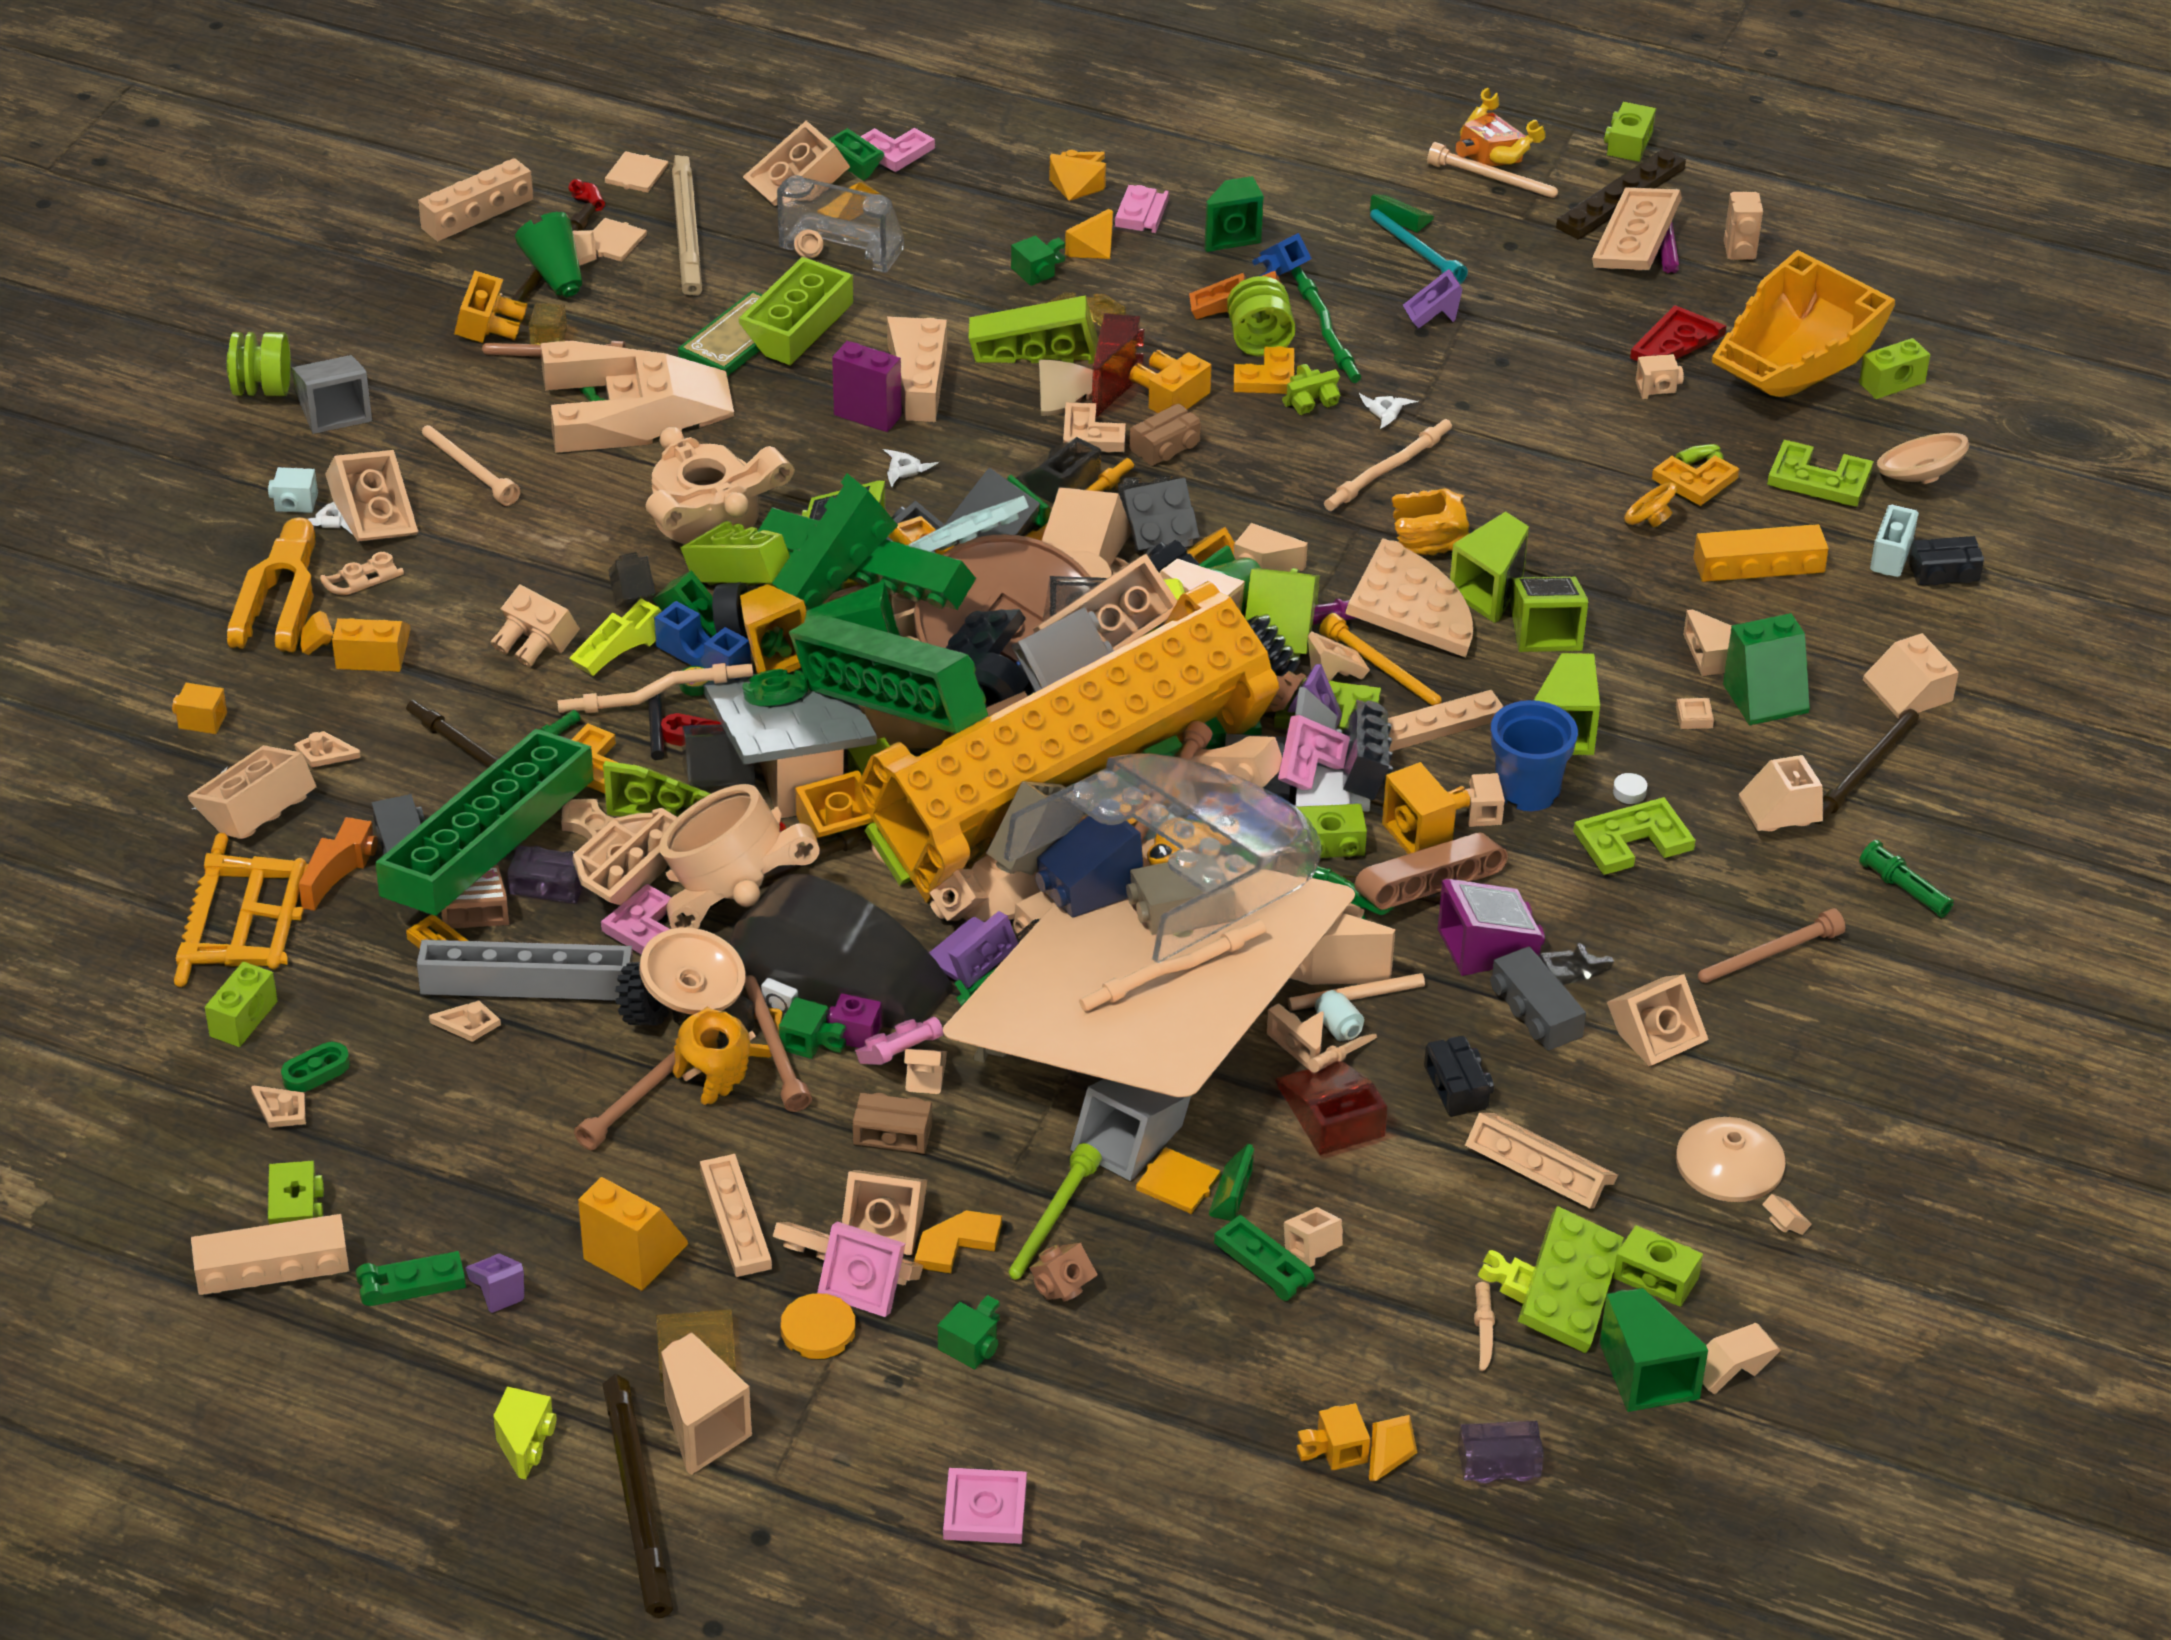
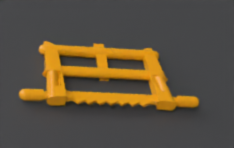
[174,832,308,988]

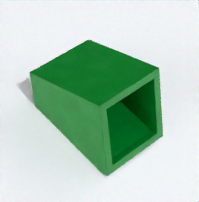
[802,581,900,636]
[1723,613,1810,726]
[1600,1288,1708,1412]

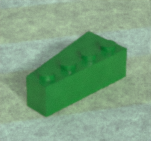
[772,473,898,611]

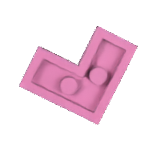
[861,128,935,172]
[1278,715,1350,790]
[601,884,671,955]

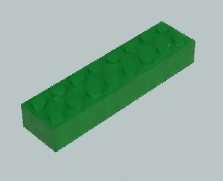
[789,614,988,734]
[376,729,594,916]

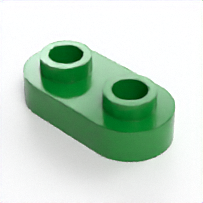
[281,1042,350,1092]

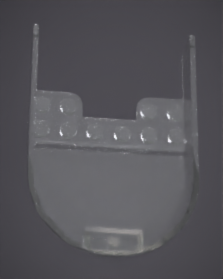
[1004,754,1321,963]

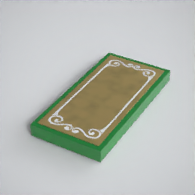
[678,290,762,376]

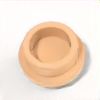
[794,229,823,259]

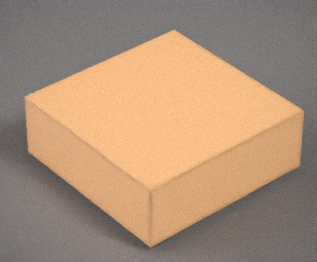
[1676,698,1714,729]

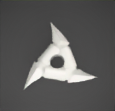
[1359,393,1418,429]
[883,449,939,487]
[308,502,353,535]

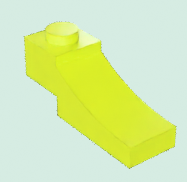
[569,598,662,676]

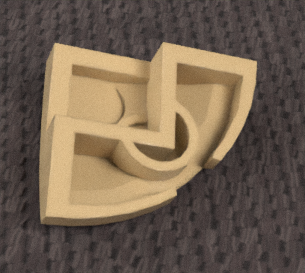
[1039,360,1099,416]

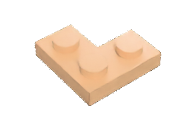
[1063,402,1126,453]

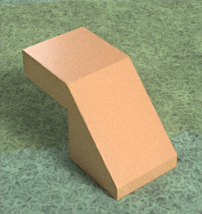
[1703,1323,1781,1394]

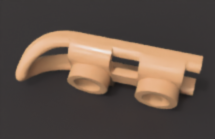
[320,552,404,595]

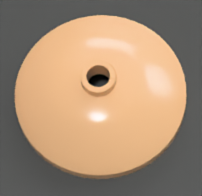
[1877,433,1969,484]
[639,928,745,1015]
[1676,1117,1785,1202]

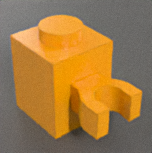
[1297,1403,1370,1471]

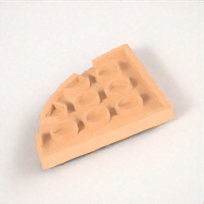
[1345,538,1473,657]

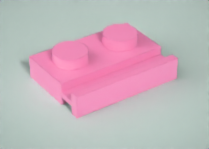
[1115,185,1169,233]

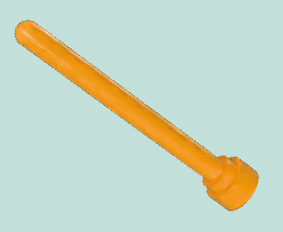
[1319,613,1442,706]

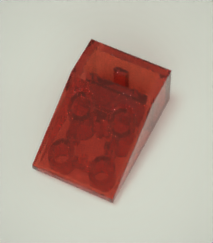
[1275,1061,1388,1156]

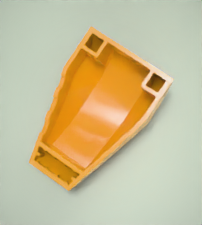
[1712,250,1895,397]

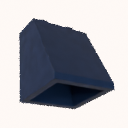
[1035,803,1143,918]

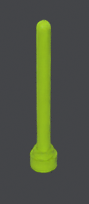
[1009,1143,1102,1280]

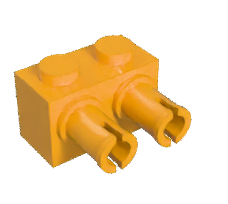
[454,271,528,343]
[1129,350,1212,413]

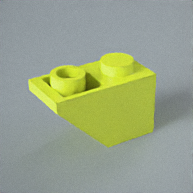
[493,1387,557,1479]

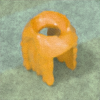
[1392,488,1470,556]
[673,1006,750,1105]

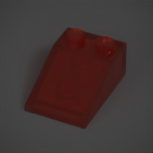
[1092,313,1145,417]

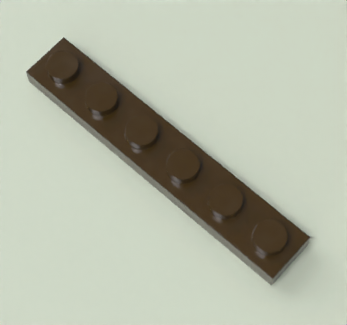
[1556,148,1686,240]

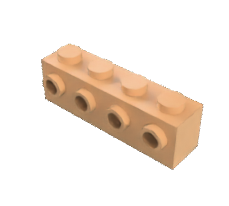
[418,158,533,242]
[191,1214,349,1295]

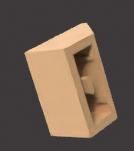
[1739,755,1823,831]

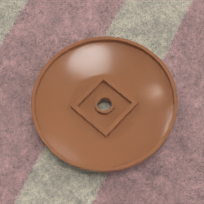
[914,534,1097,664]

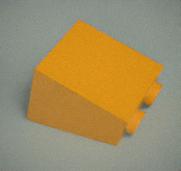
[740,584,806,673]
[578,1177,688,1291]

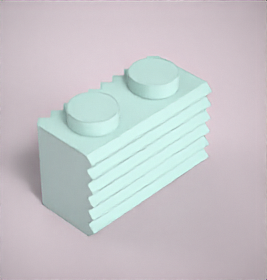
[1870,505,1919,577]

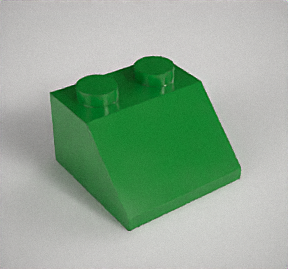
[1204,176,1264,252]

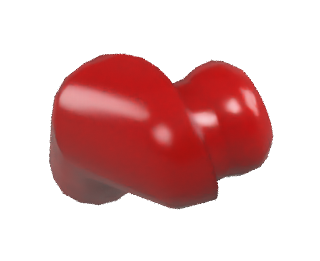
[568,179,605,211]

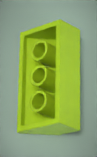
[739,257,853,365]

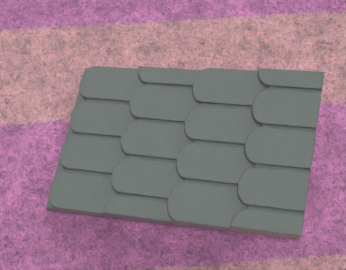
[703,670,877,818]

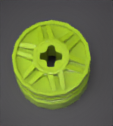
[1227,276,1295,357]
[227,332,291,396]

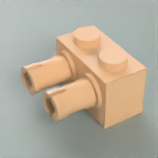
[490,584,580,668]

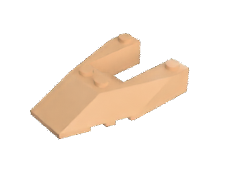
[541,341,734,453]

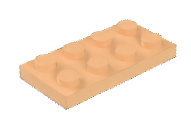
[1592,187,1682,270]

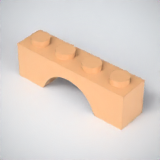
[1160,736,1282,787]

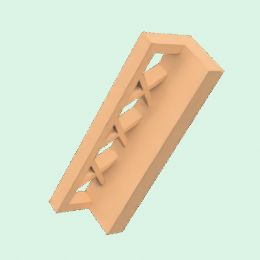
[1465,1113,1618,1208]

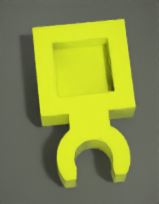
[1478,1250,1535,1303]

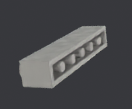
[417,940,633,1000]

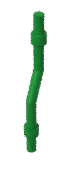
[1291,267,1361,383]

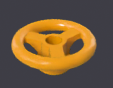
[1624,482,1677,527]

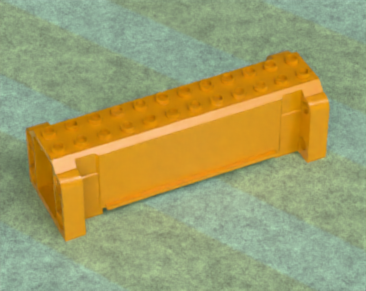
[855,581,1279,903]

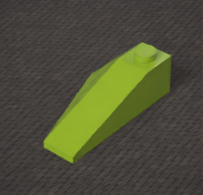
[603,761,711,817]

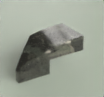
[1539,943,1614,985]

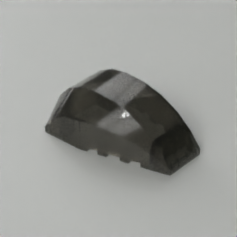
[729,874,952,1029]

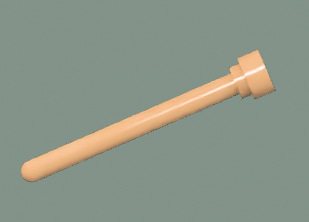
[1427,142,1558,198]
[422,425,520,506]

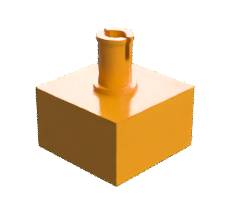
[1382,762,1470,854]

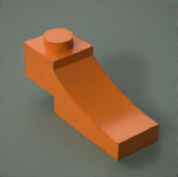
[1189,271,1282,320]
[298,817,378,911]

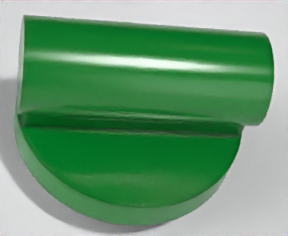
[761,626,792,658]

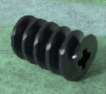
[1247,614,1301,676]

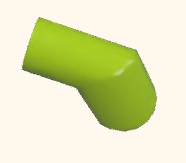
[1675,444,1724,465]

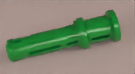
[1859,840,1954,918]

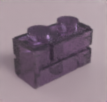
[508,845,584,904]
[1458,1421,1544,1483]

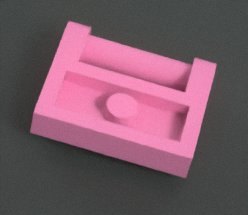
[855,1017,943,1065]

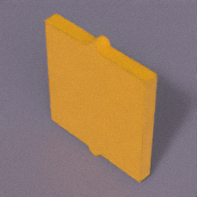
[1136,1147,1221,1214]

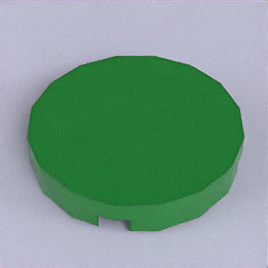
[742,669,809,706]

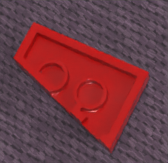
[1630,305,1727,362]

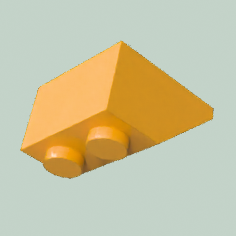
[332,618,411,672]
[795,770,874,838]

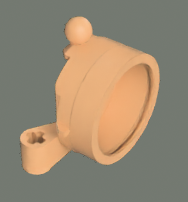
[646,427,794,544]
[659,784,819,929]

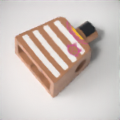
[441,864,509,929]

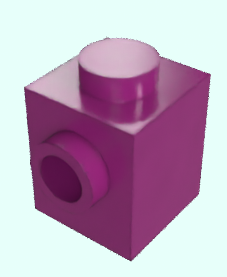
[826,993,882,1048]

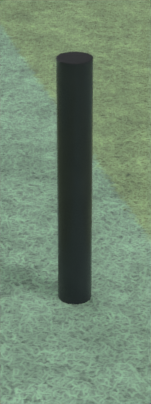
[648,693,664,760]

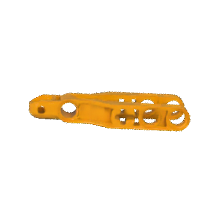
[227,517,315,653]

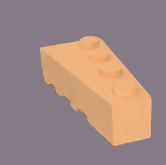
[887,316,947,422]

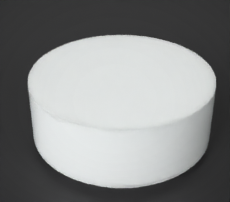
[1613,773,1647,804]

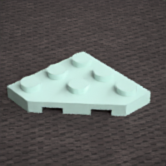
[908,495,1029,553]

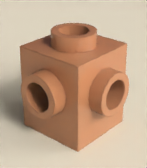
[1029,1243,1098,1301]

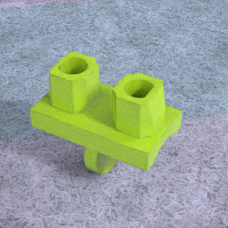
[1282,364,1341,415]

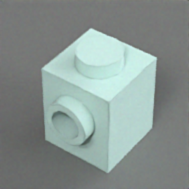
[268,467,318,513]

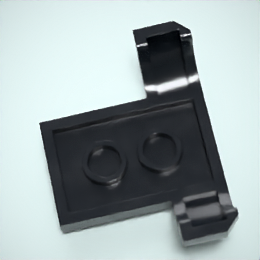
[946,609,1029,701]

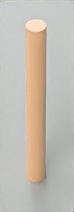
[1288,973,1425,1011]

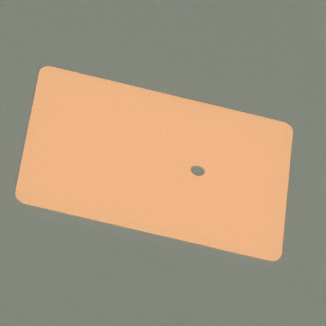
[943,839,1355,1097]

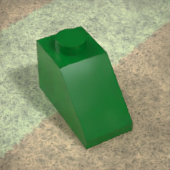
[652,570,717,638]

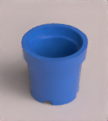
[1491,700,1578,811]

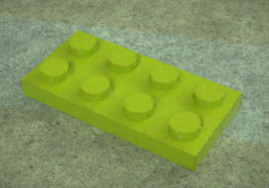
[1518,1206,1624,1353]

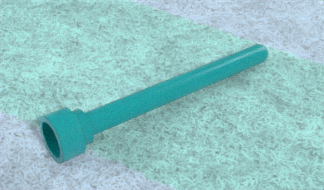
[1370,209,1468,284]

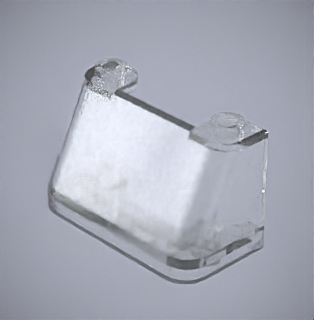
[777,175,904,273]

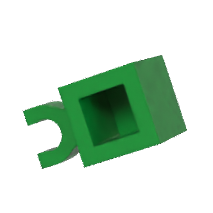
[1011,235,1065,286]
[779,997,846,1059]
[937,1295,1000,1370]

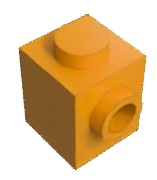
[172,683,227,734]

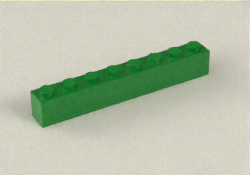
[758,508,976,610]

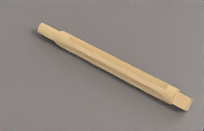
[672,155,702,296]

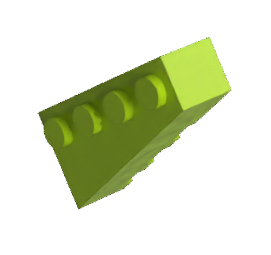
[969,295,1099,364]
[680,521,790,586]

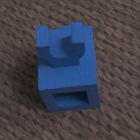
[1252,233,1312,276]

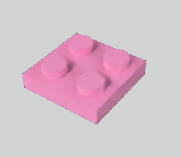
[817,1222,906,1317]
[943,1468,1027,1544]

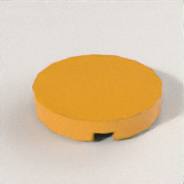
[781,1294,856,1359]

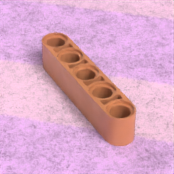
[1355,833,1508,910]

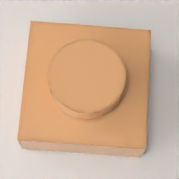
[1762,1194,1812,1235]

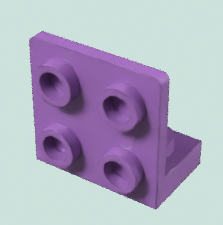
[925,911,1018,988]

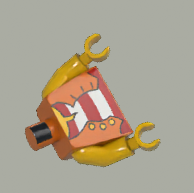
[1456,88,1545,166]

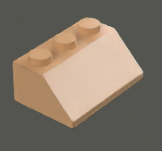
[188,745,317,839]

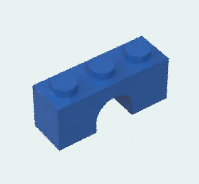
[654,601,751,680]

